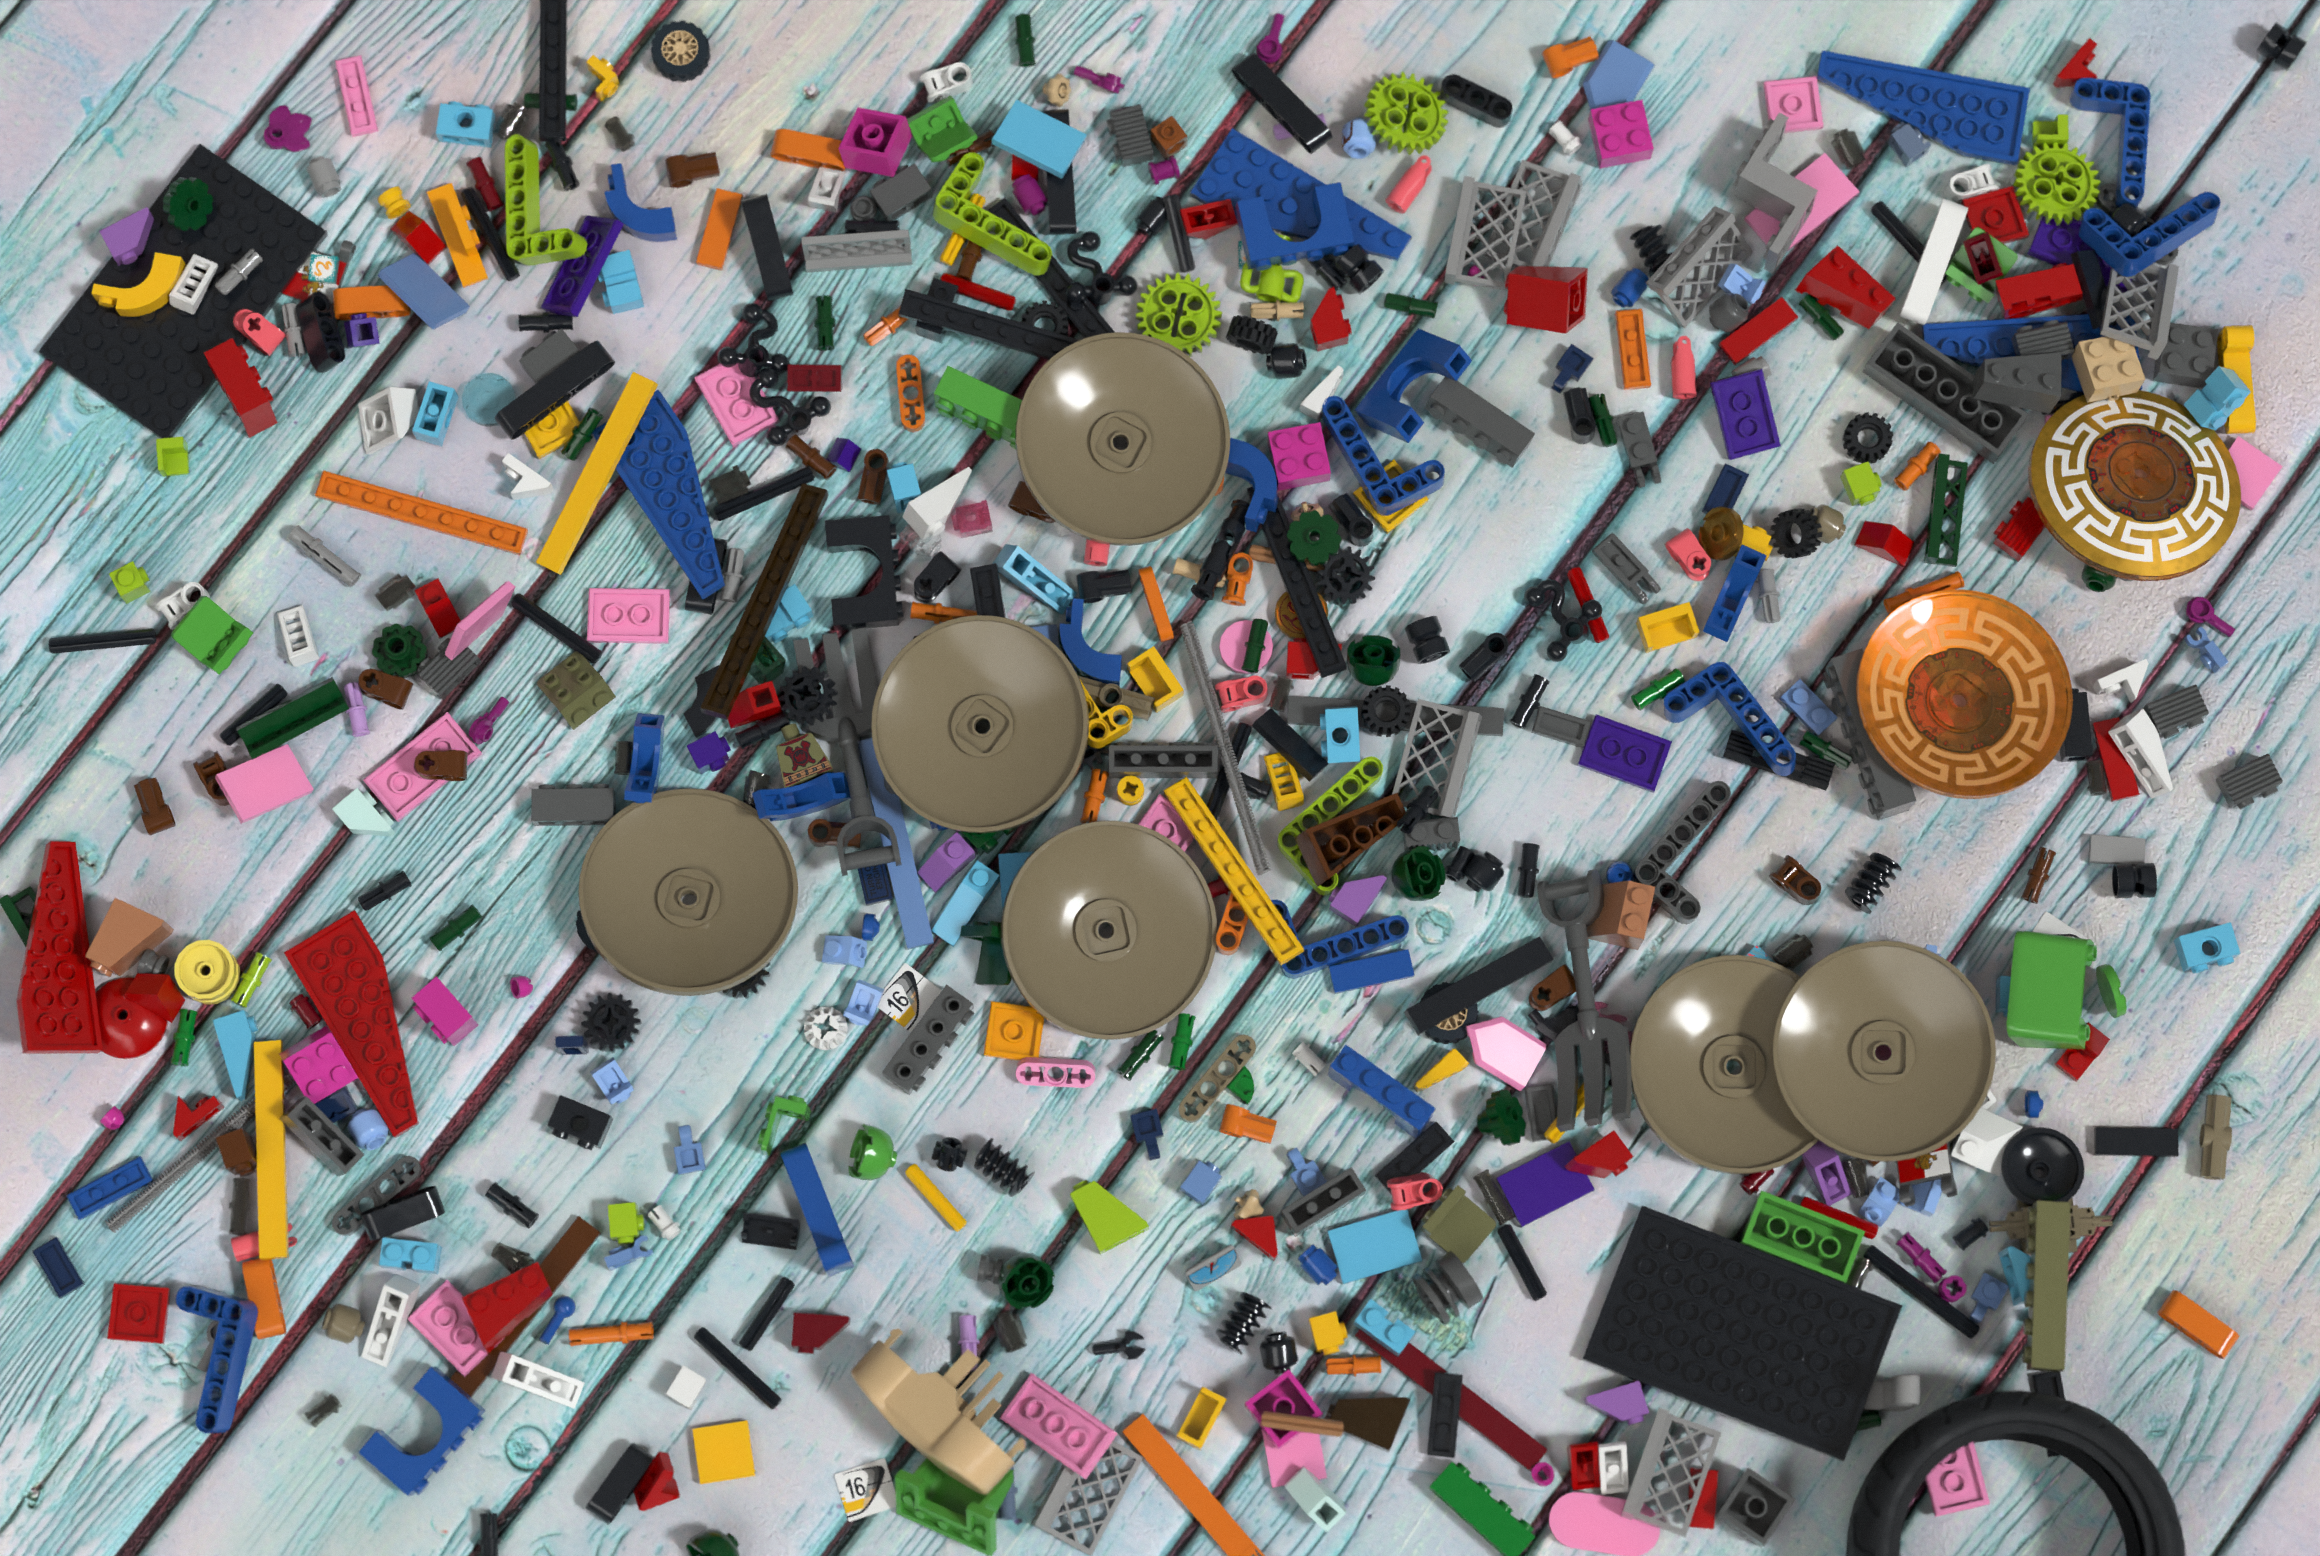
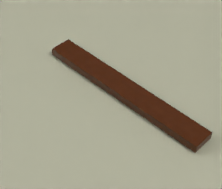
[450,1216,601,1397]

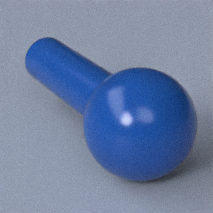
[539,1296,576,1345]

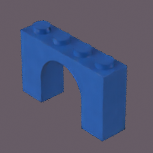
[1235,182,1354,271]
[1355,328,1472,443]
[1327,1045,1436,1139]
[358,1367,486,1496]

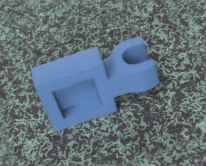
[2185,627,2229,673]
[674,1125,706,1175]
[1286,1147,1327,1197]
[604,1236,654,1271]
[1969,1273,2009,1324]

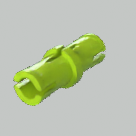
[231,952,272,1008]

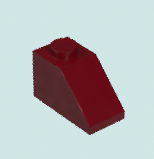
[791,1313,851,1354]

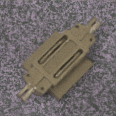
[1989,1198,2112,1255]

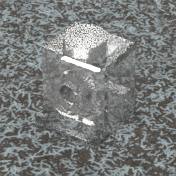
[899,524,942,558]

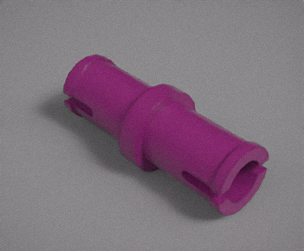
[1895,1232,1947,1283]

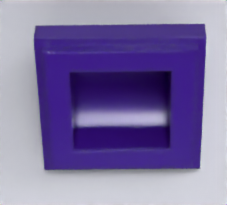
[827,437,862,473]

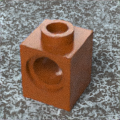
[1150,116,1187,160]

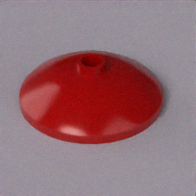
[96,977,168,1059]

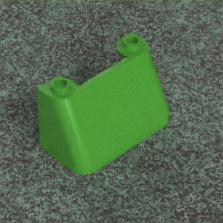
[2007,931,2097,1049]

